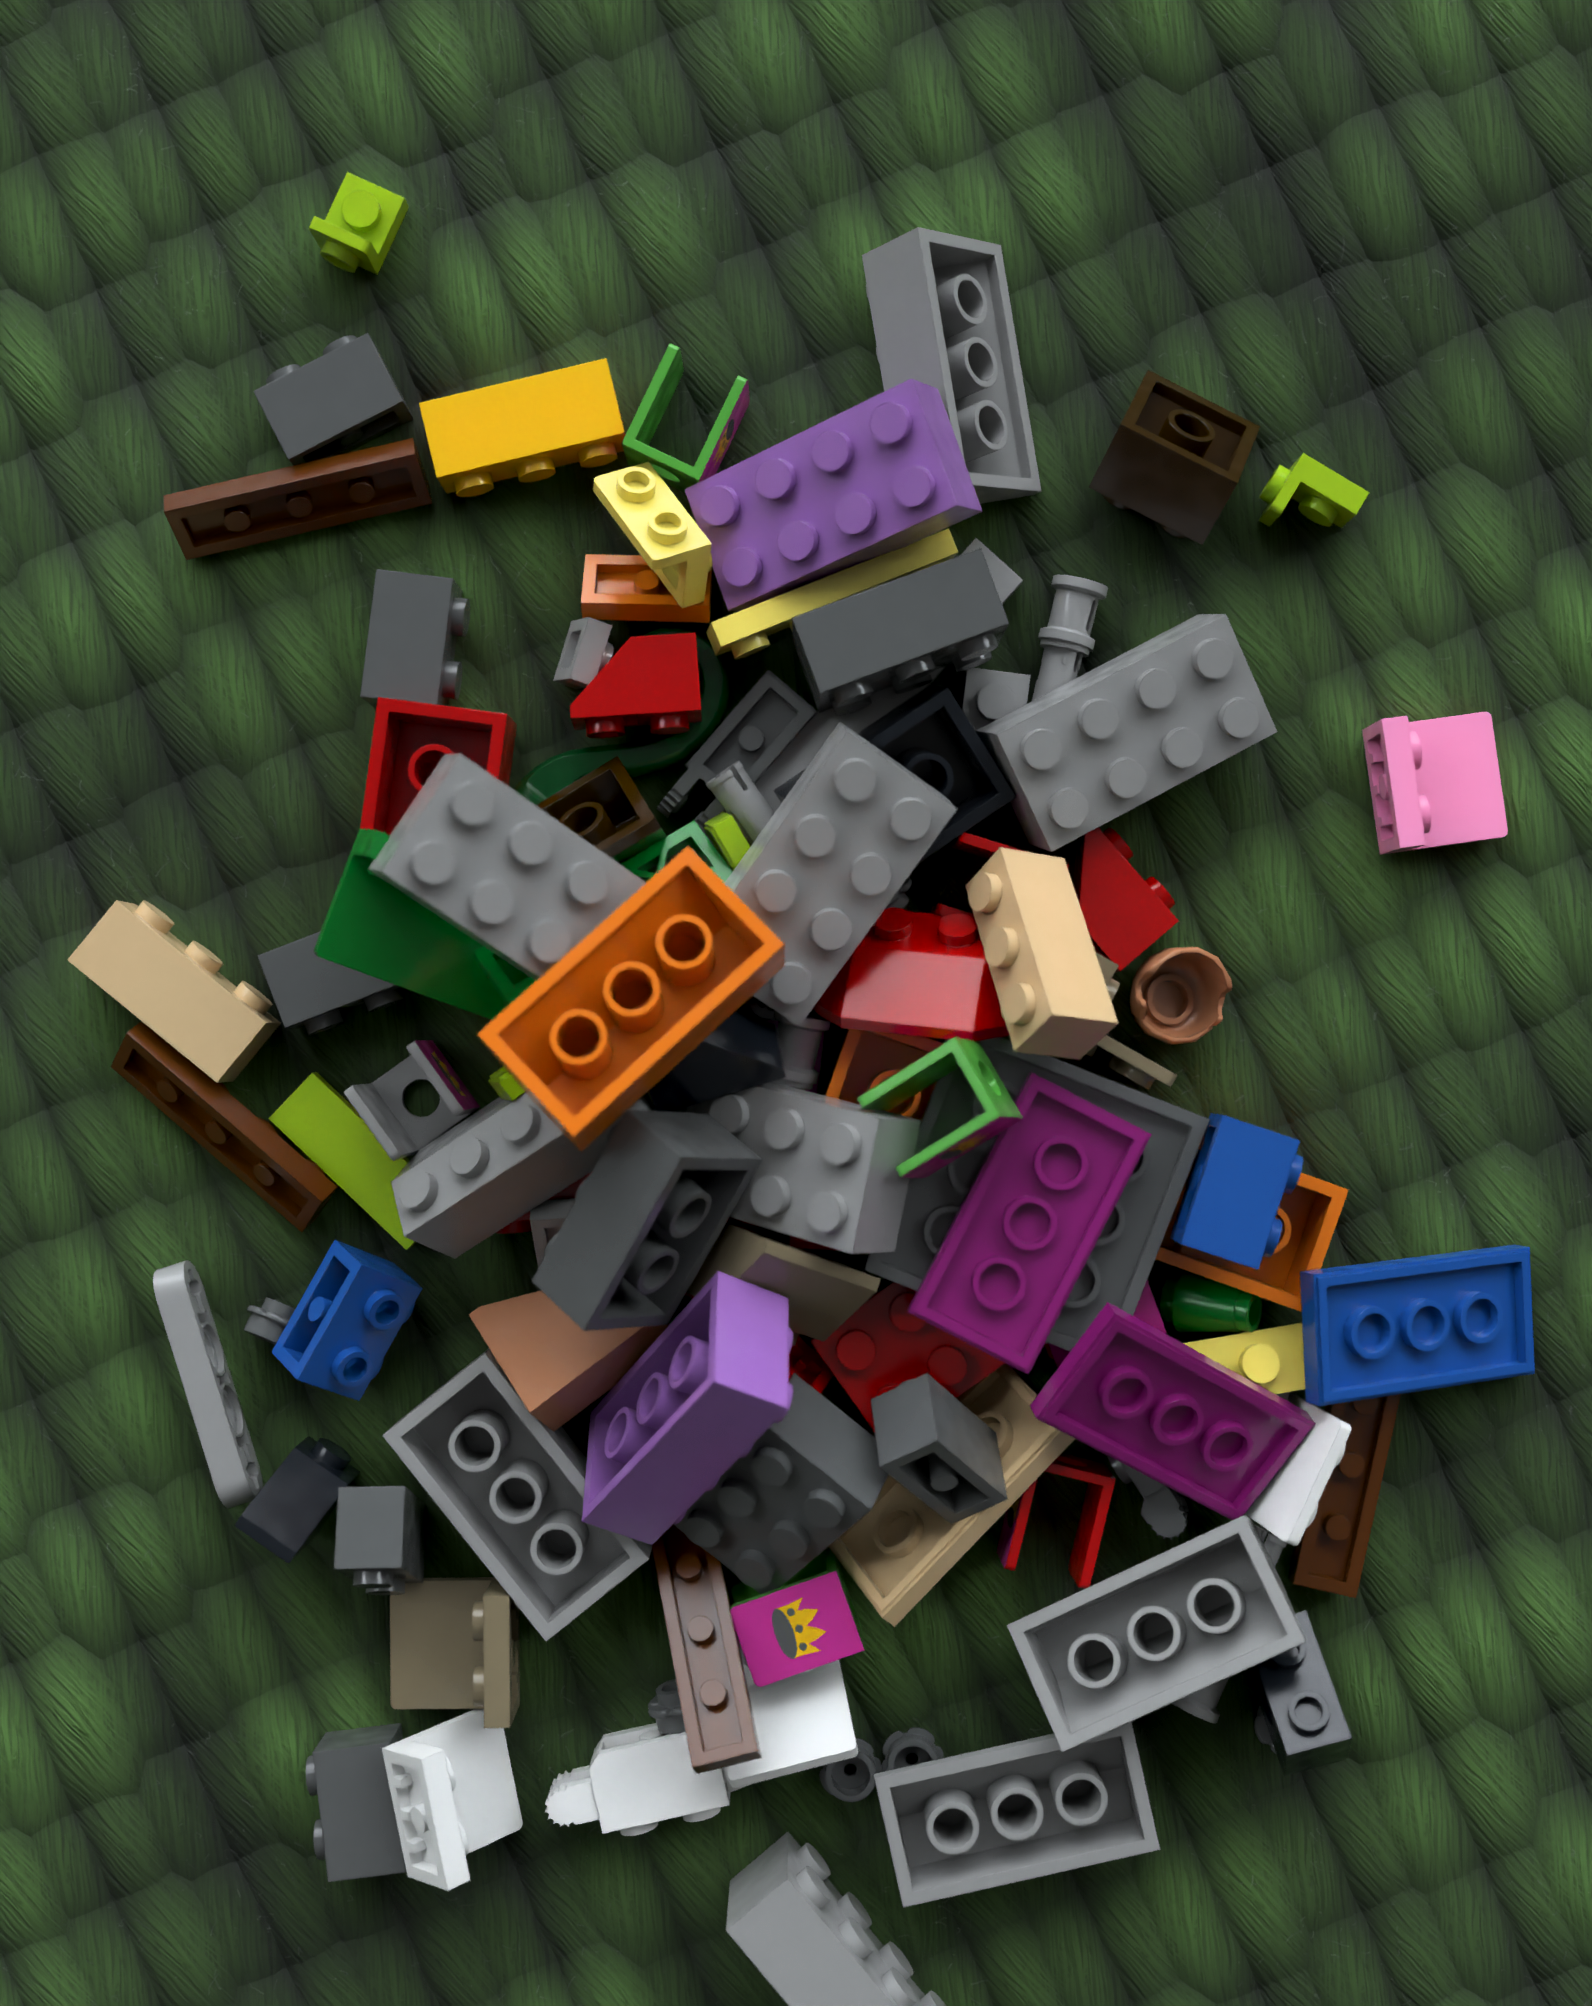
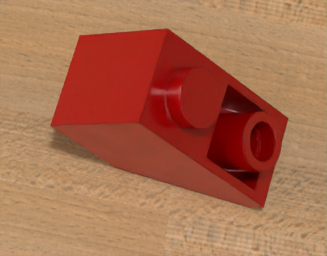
[570,632,702,739]
[1073,827,1179,973]

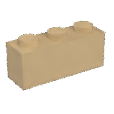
[965,847,1118,1060]
[68,900,281,1083]

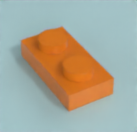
[581,554,713,623]

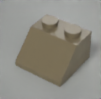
[686,1223,881,1345]

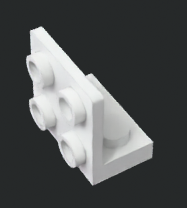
[1245,1392,1351,1546]
[726,1639,858,1788]
[382,1709,523,1891]

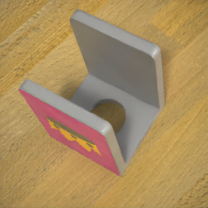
[344,1040,480,1161]

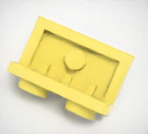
[593,461,712,608]

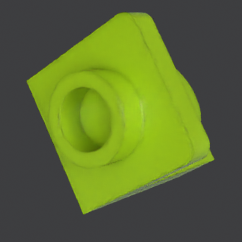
[308,172,409,275]
[1259,453,1370,528]

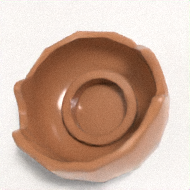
[1130,947,1232,1045]

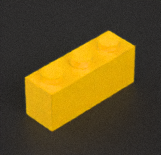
[419,358,626,497]

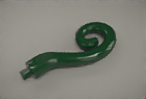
[513,627,731,805]

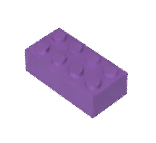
[684,378,983,611]
[582,1271,793,1545]

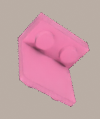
[1362,712,1508,855]

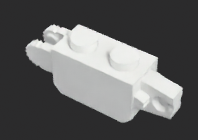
[545,1723,751,1836]

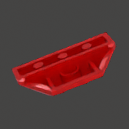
[812,907,1009,1041]

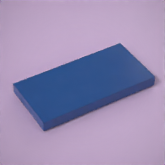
[1300,1245,1535,1406]

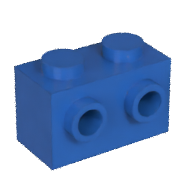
[1170,1113,1303,1270]
[271,1240,423,1401]

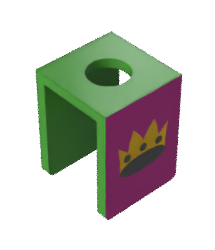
[621,343,750,492]
[857,1037,1023,1178]
[730,1549,865,1687]

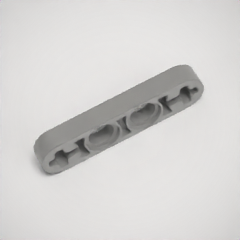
[153,1260,263,1508]

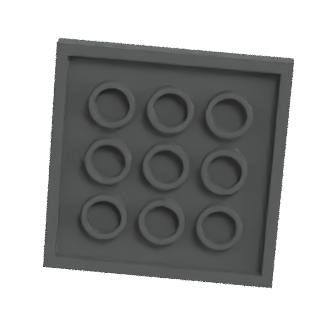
[863,1037,1210,1351]

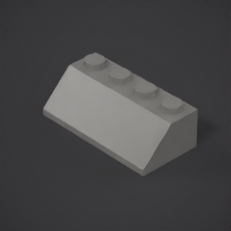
[862,227,1042,504]
[391,1092,654,1259]
[1007,1515,1307,1752]
[874,1722,1160,1907]

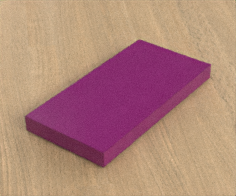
[907,1072,1152,1374]
[1030,1302,1315,1520]

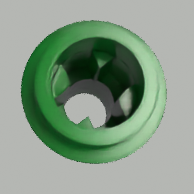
[1160,1271,1262,1333]

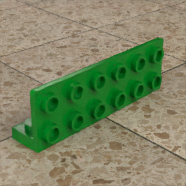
[314,828,529,1020]

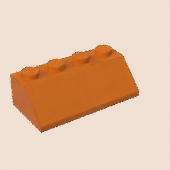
[477,846,785,1152]

